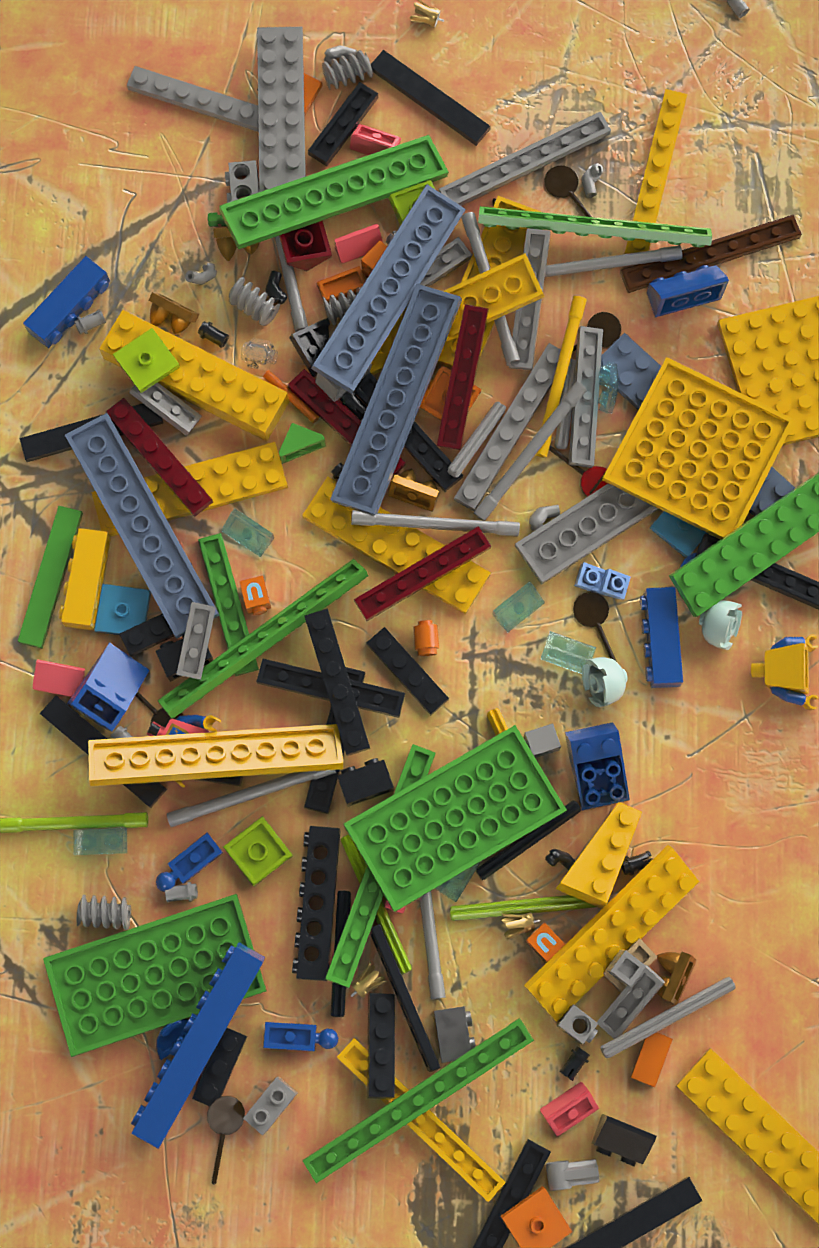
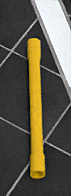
[535,296,587,458]

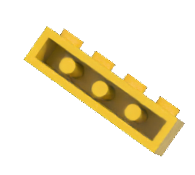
[59,528,111,631]

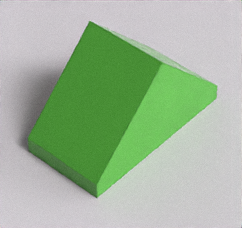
[279,423,326,464]

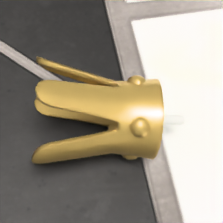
[410,0,444,27]
[501,912,540,940]
[351,962,387,999]

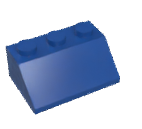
[647,265,729,318]

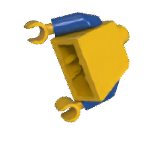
[751,634,819,710]

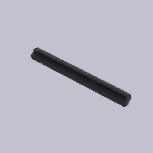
[476,800,581,880]
[331,890,351,1017]

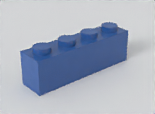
[23,256,110,349]
[640,587,683,688]

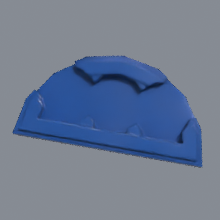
[156,1019,189,1060]

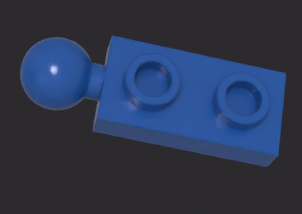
[156,833,223,892]
[263,1022,338,1051]

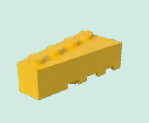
[556,802,642,909]

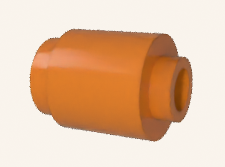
[413,620,439,656]

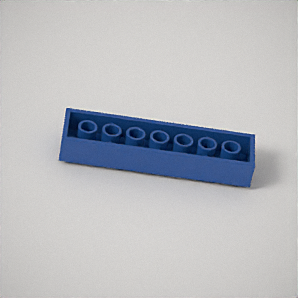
[131,942,265,1149]

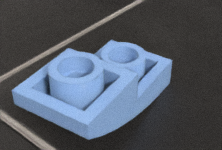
[574,562,631,600]

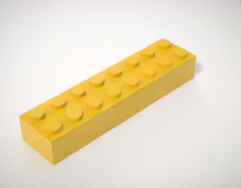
[99,309,289,441]

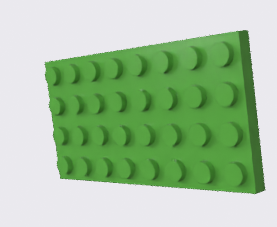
[343,725,567,912]
[43,894,267,1057]

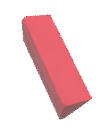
[350,124,401,155]
[334,224,383,263]
[33,660,85,697]
[540,1082,599,1137]

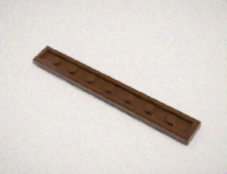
[620,214,802,293]

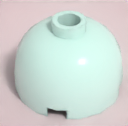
[699,600,742,650]
[582,657,628,707]

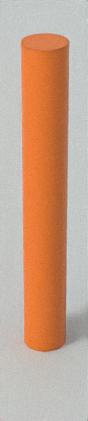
[263,370,319,423]

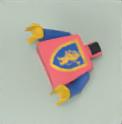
[147,715,221,788]

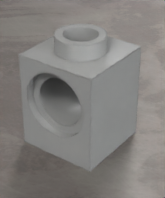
[524,723,561,758]
[606,949,646,987]
[557,1004,598,1044]

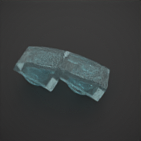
[598,362,619,413]
[73,828,127,855]

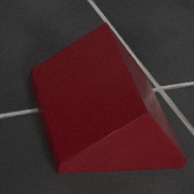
[279,220,332,271]

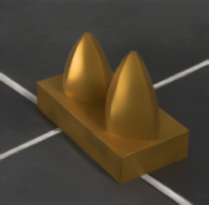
[213,228,259,261]
[148,292,199,334]
[388,468,439,512]
[657,951,696,1006]

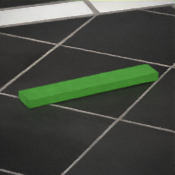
[18,506,83,649]
[198,533,259,677]

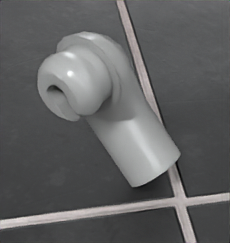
[324,45,357,64]
[581,163,604,198]
[185,263,217,285]
[529,505,560,531]

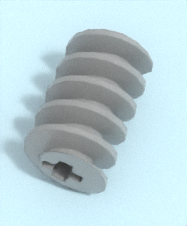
[322,50,373,90]
[229,277,280,326]
[323,287,361,325]
[76,895,132,930]

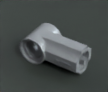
[546,1159,599,1191]

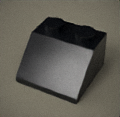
[592,1114,657,1167]

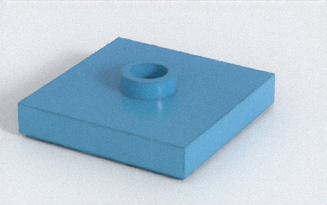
[650,511,709,558]
[94,584,151,635]

